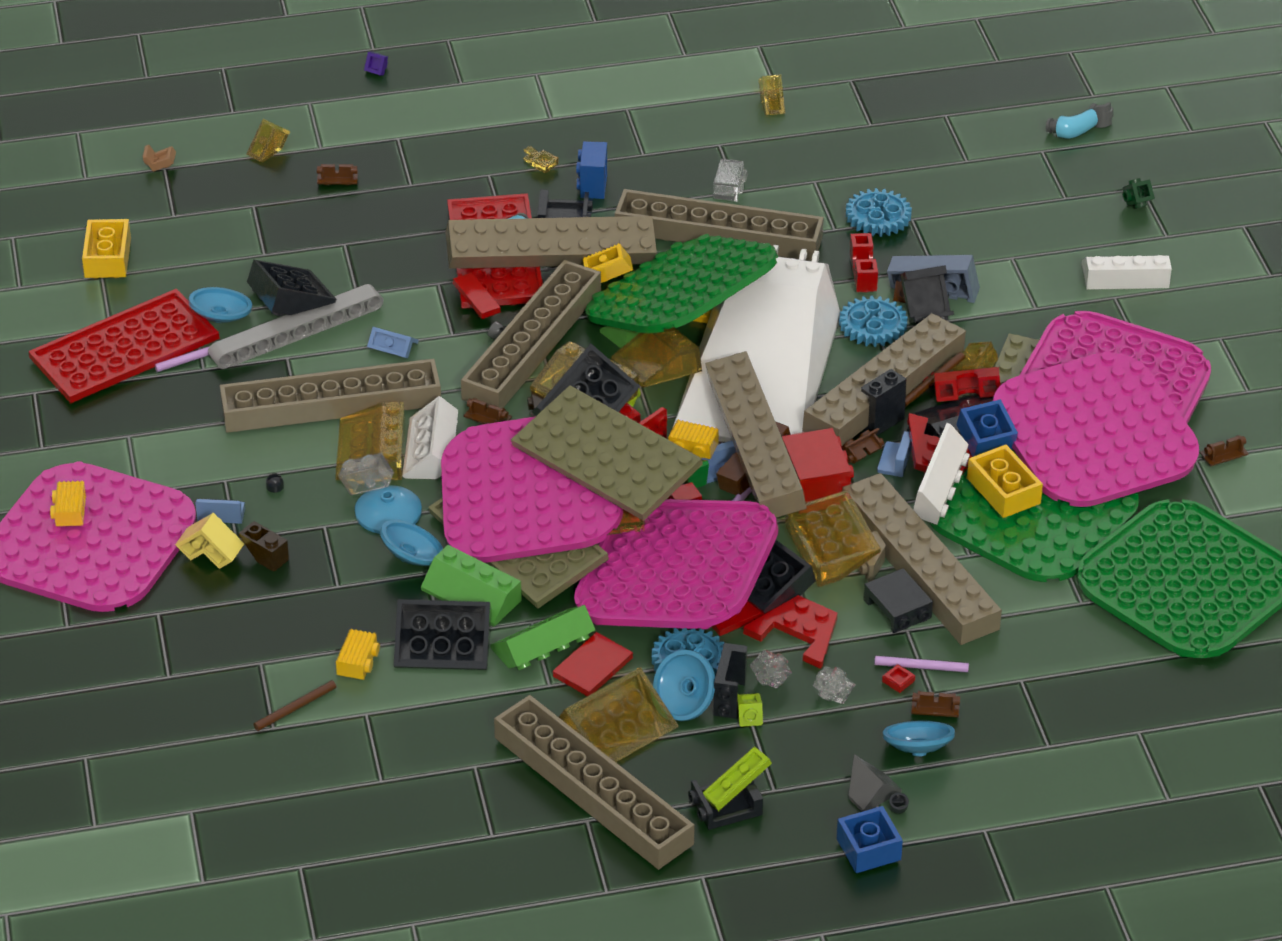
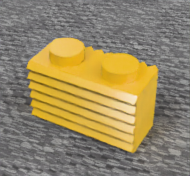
[583,243,633,283]
[668,419,719,459]
[50,480,86,526]
[336,629,380,680]

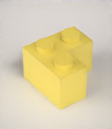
[175,513,244,569]

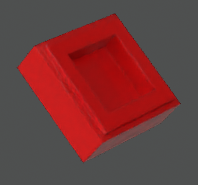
[882,664,915,693]

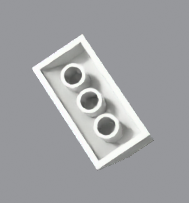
[1082,255,1172,289]
[402,396,458,479]
[913,423,970,525]

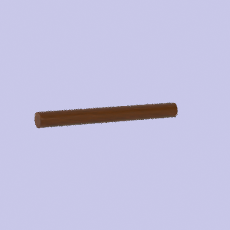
[905,352,965,407]
[253,680,336,731]

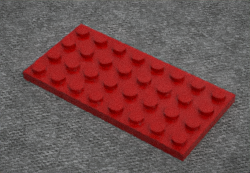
[447,194,543,308]
[28,289,220,403]

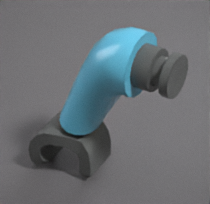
[1046,102,1114,139]

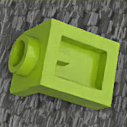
[738,693,763,727]

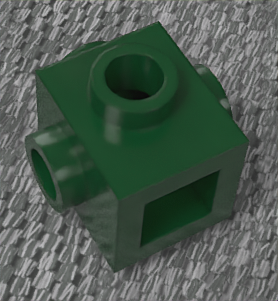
[1122,178,1155,208]

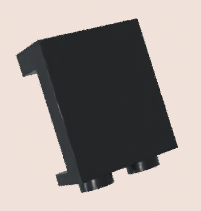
[538,190,593,218]
[900,265,954,325]
[861,369,907,436]
[864,568,933,633]
[713,643,747,719]
[688,780,763,830]

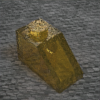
[758,74,785,115]
[247,119,290,162]

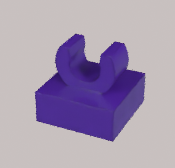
[364,51,388,75]

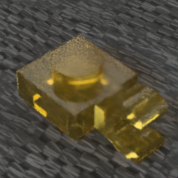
[523,146,558,174]

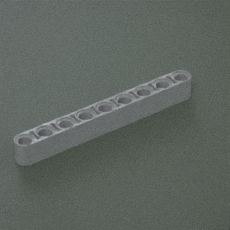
[208,284,384,369]

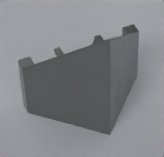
[848,754,902,812]

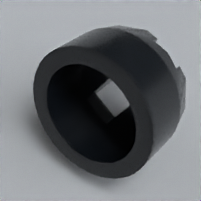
[266,473,284,493]
[889,793,909,814]

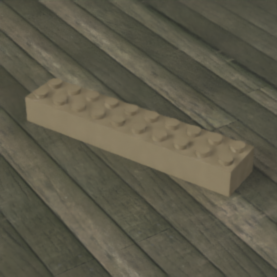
[615,189,824,261]
[445,216,657,269]
[461,260,601,408]
[802,313,966,446]
[705,351,807,517]
[220,359,441,433]
[842,473,1002,645]
[494,695,694,870]

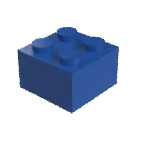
[576,141,607,199]
[956,399,1018,457]
[836,806,903,873]

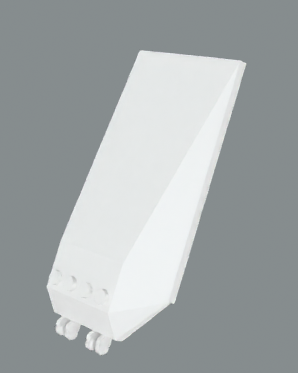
[673,243,840,442]

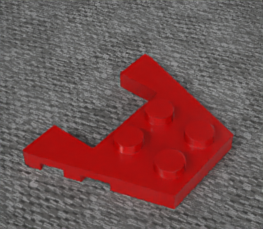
[907,413,972,475]
[743,595,838,669]

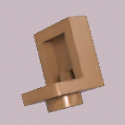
[143,145,176,172]

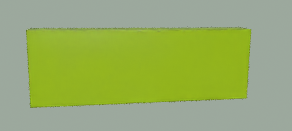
[703,746,772,811]

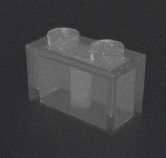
[713,159,747,201]
[338,453,394,495]

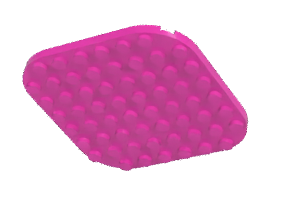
[1019,311,1211,424]
[993,351,1199,507]
[441,416,623,563]
[0,461,196,612]
[574,499,778,629]

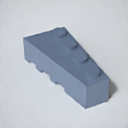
[887,255,980,303]

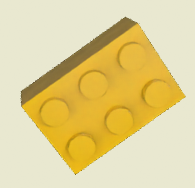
[82,219,131,278]
[967,445,1043,518]

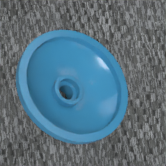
[189,287,252,323]
[355,485,422,534]
[380,520,443,566]
[653,650,715,721]
[883,721,955,756]

